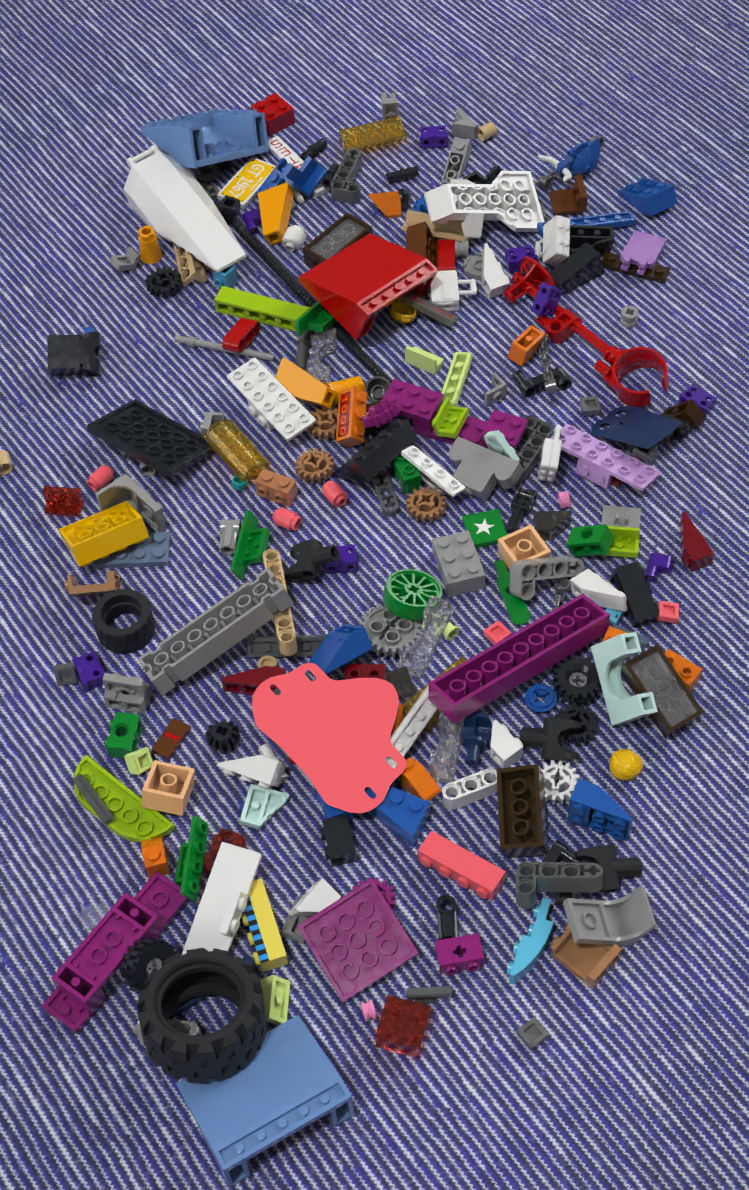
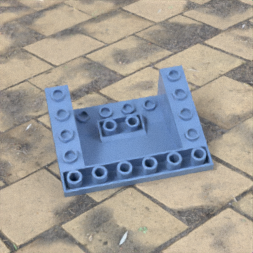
[140,109,269,168]
[176,1015,354,1188]

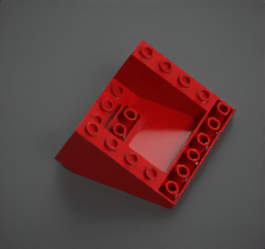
[298,233,438,341]

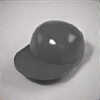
[365,376,390,403]

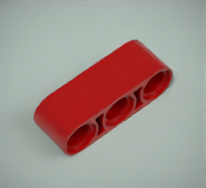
[438,239,455,271]
[222,317,260,353]

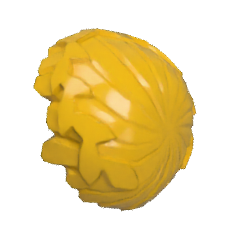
[389,301,417,323]
[609,749,643,781]

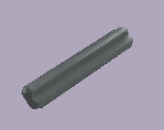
[73,774,114,825]

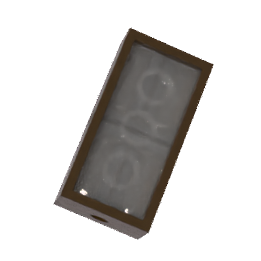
[303,212,373,268]
[621,644,704,739]

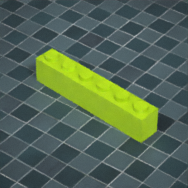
[214,286,312,335]

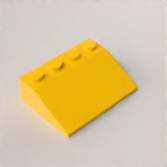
[58,501,149,567]

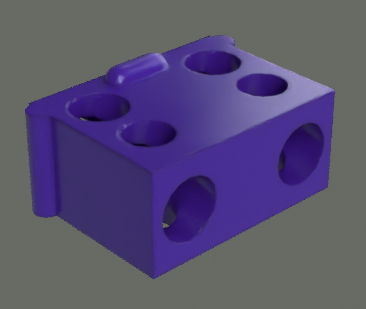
[420,126,448,148]
[505,245,538,272]
[531,282,563,317]
[678,384,717,419]
[324,545,359,574]
[72,651,105,692]

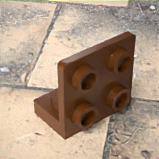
[549,175,587,215]

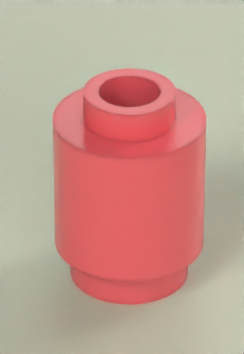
[87,465,114,492]
[322,481,348,507]
[272,507,302,531]

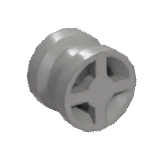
[455,241,468,258]
[620,306,639,328]

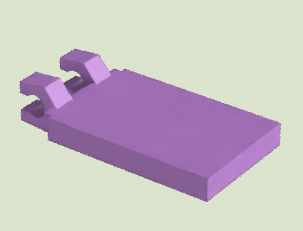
[620,230,667,275]

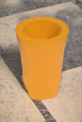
[138,226,163,264]
[325,376,365,407]

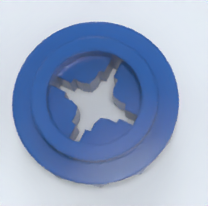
[525,684,557,714]

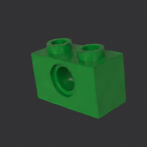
[390,453,421,494]
[566,524,614,557]
[105,712,143,759]

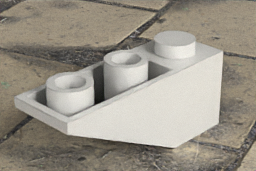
[481,243,510,299]
[570,569,627,612]
[217,755,286,789]

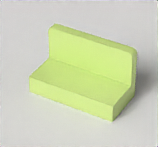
[405,346,444,375]
[260,975,290,1026]

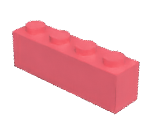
[418,831,506,901]

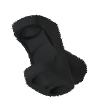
[285,539,340,583]
[519,717,582,760]
[575,845,642,893]

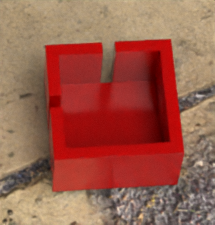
[250,93,295,136]

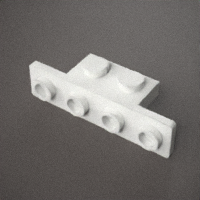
[401,445,466,497]

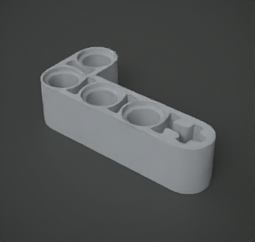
[509,555,584,600]

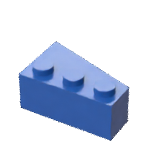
[366,786,430,848]

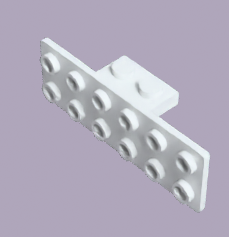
[227,358,316,441]
[182,842,262,955]

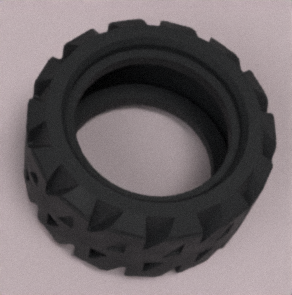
[137,948,267,1084]

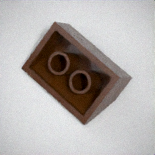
[405,221,438,269]

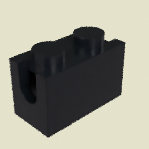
[319,815,357,867]

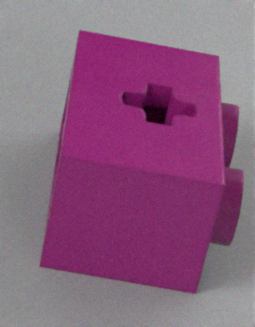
[435,933,484,975]

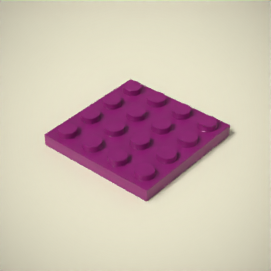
[297,878,419,1004]

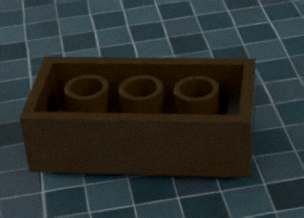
[496,764,548,858]

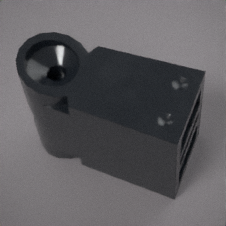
[47,332,101,377]

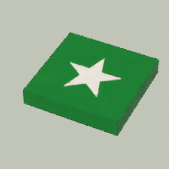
[462,509,507,548]

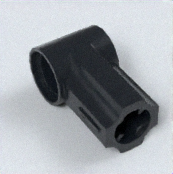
[436,895,458,940]

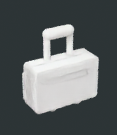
[535,215,570,266]
[428,270,477,311]
[537,425,562,482]

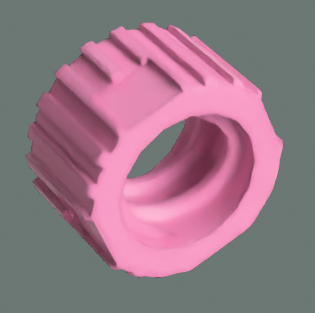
[558,491,571,509]

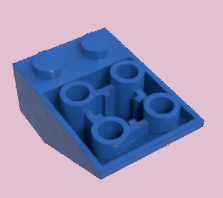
[619,177,677,216]
[307,624,373,675]
[567,779,632,841]

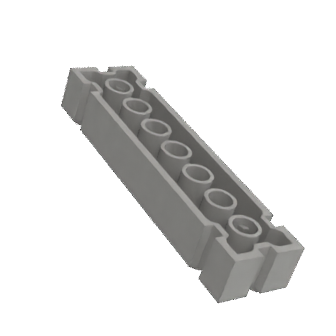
[138,568,294,696]

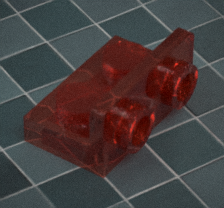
[42,486,84,517]

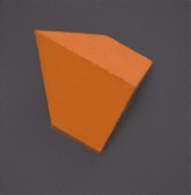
[367,191,402,218]

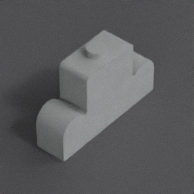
[449,437,524,500]

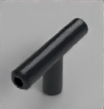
[398,188,412,209]

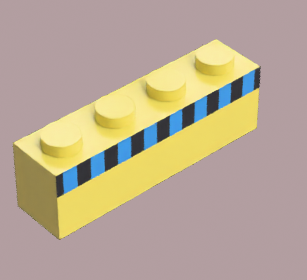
[241,878,288,972]

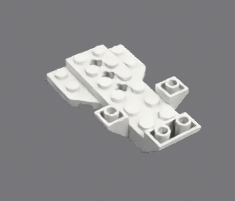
[424,171,544,238]

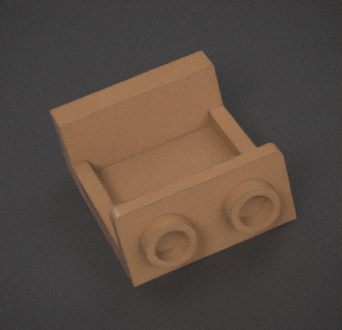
[65,571,121,597]
[550,923,622,989]

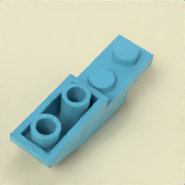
[506,898,554,985]

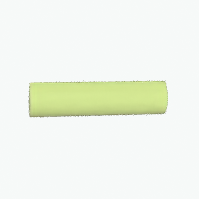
[441,352,473,407]

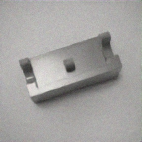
[381,92,399,129]

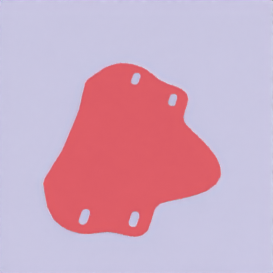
[252,663,406,813]

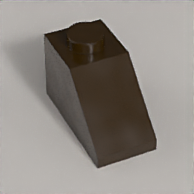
[662,399,705,431]

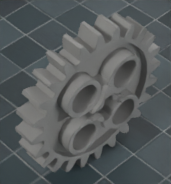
[359,604,423,658]

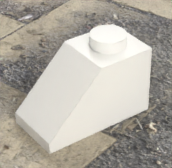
[288,878,341,916]

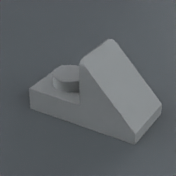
[452,108,477,139]

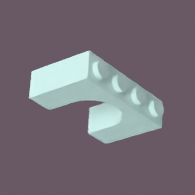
[591,632,658,726]

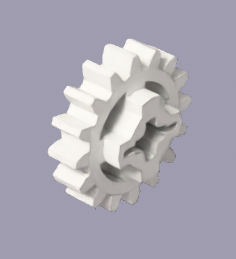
[541,760,580,805]

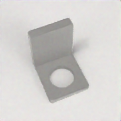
[485,372,507,407]

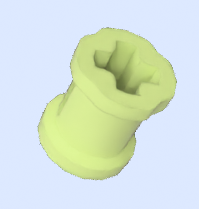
[433,615,460,641]

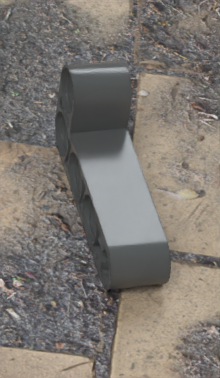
[330,148,362,204]
[517,415,553,484]
[516,862,603,909]

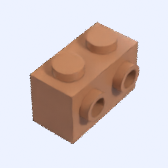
[255,469,298,507]

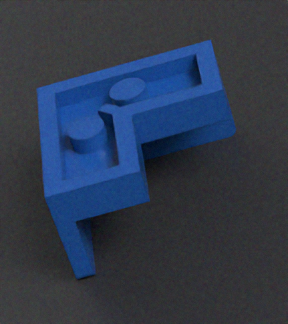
[281,156,328,198]

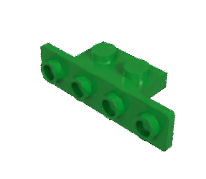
[295,301,337,336]
[230,510,271,580]
[174,815,209,902]

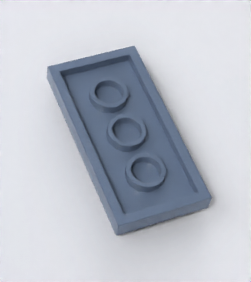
[92,531,171,569]

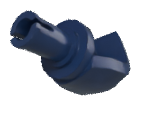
[461,712,492,766]

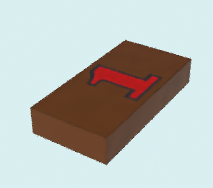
[151,718,191,761]

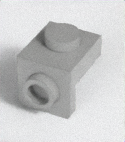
[110,247,139,271]
[200,412,225,440]

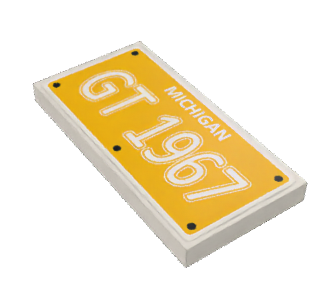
[217,157,276,209]

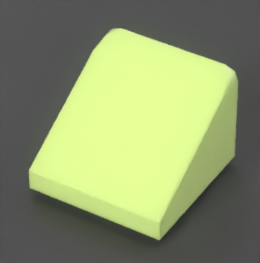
[124,747,153,775]

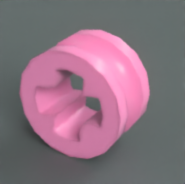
[361,999,377,1022]

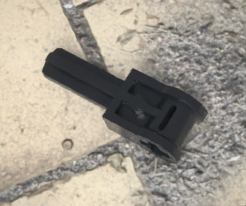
[505,485,538,534]

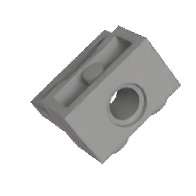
[102,673,152,714]

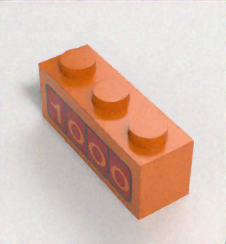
[336,386,367,447]

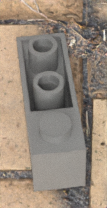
[441,137,472,184]

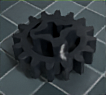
[145,266,182,298]
[554,703,598,746]

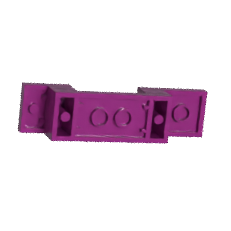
[381,379,528,450]
[42,871,189,1034]

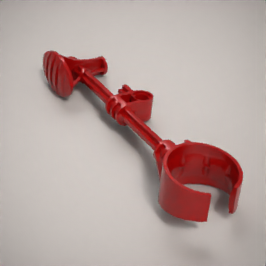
[503,256,669,407]

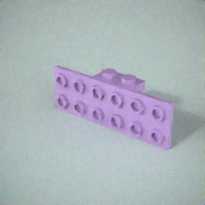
[549,424,661,491]

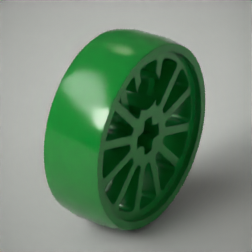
[383,569,442,621]

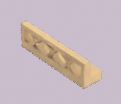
[402,210,470,242]
[173,242,207,287]

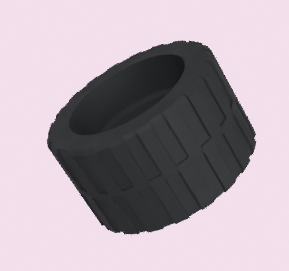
[92,588,155,654]

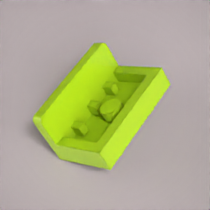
[432,399,470,438]
[605,526,640,558]

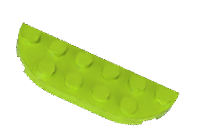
[74,755,175,842]

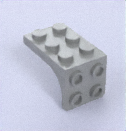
[96,474,167,532]
[563,887,656,946]

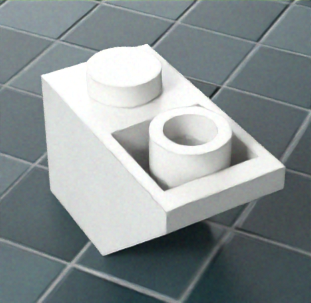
[490,719,523,768]

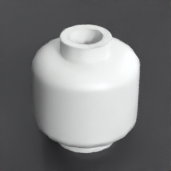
[282,225,306,251]

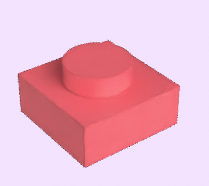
[657,601,679,624]
[484,620,512,645]

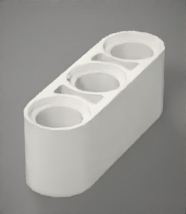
[442,768,497,810]

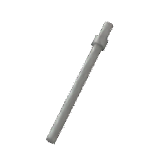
[174,335,275,361]

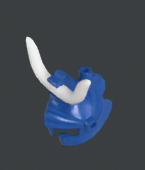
[538,138,600,182]

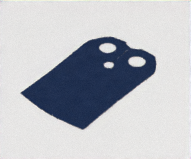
[591,406,682,449]

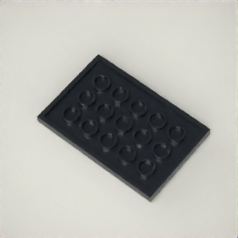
[87,399,218,478]

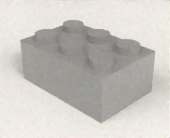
[432,530,485,597]

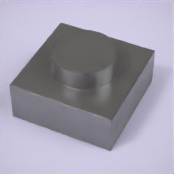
[580,396,601,416]
[54,662,77,686]
[516,1017,549,1051]

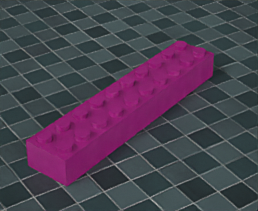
[428,594,610,724]

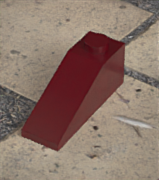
[680,512,714,572]
[221,666,286,695]

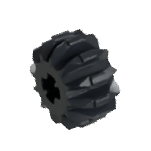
[205,718,241,754]

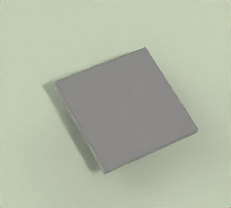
[602,505,641,529]

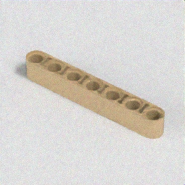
[263,549,297,656]

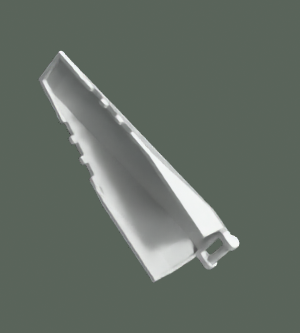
[124,145,247,273]

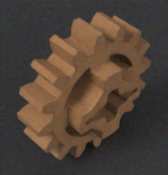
[307,407,338,441]
[295,448,335,484]
[406,486,446,523]

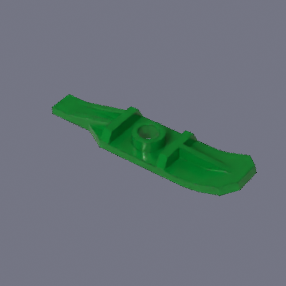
[494,560,530,626]

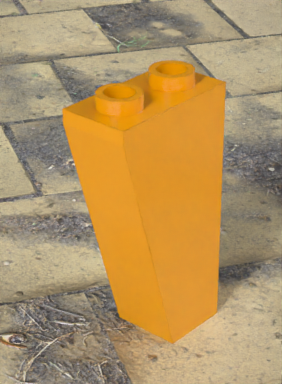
[258,182,294,246]
[275,357,336,409]

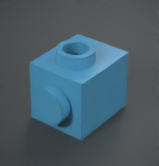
[212,265,238,288]

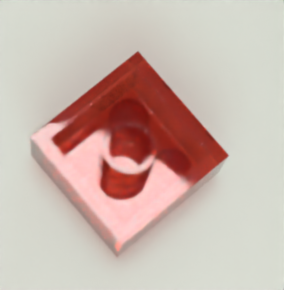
[375,995,432,1059]

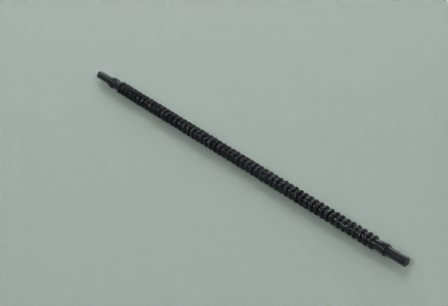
[231,219,393,384]

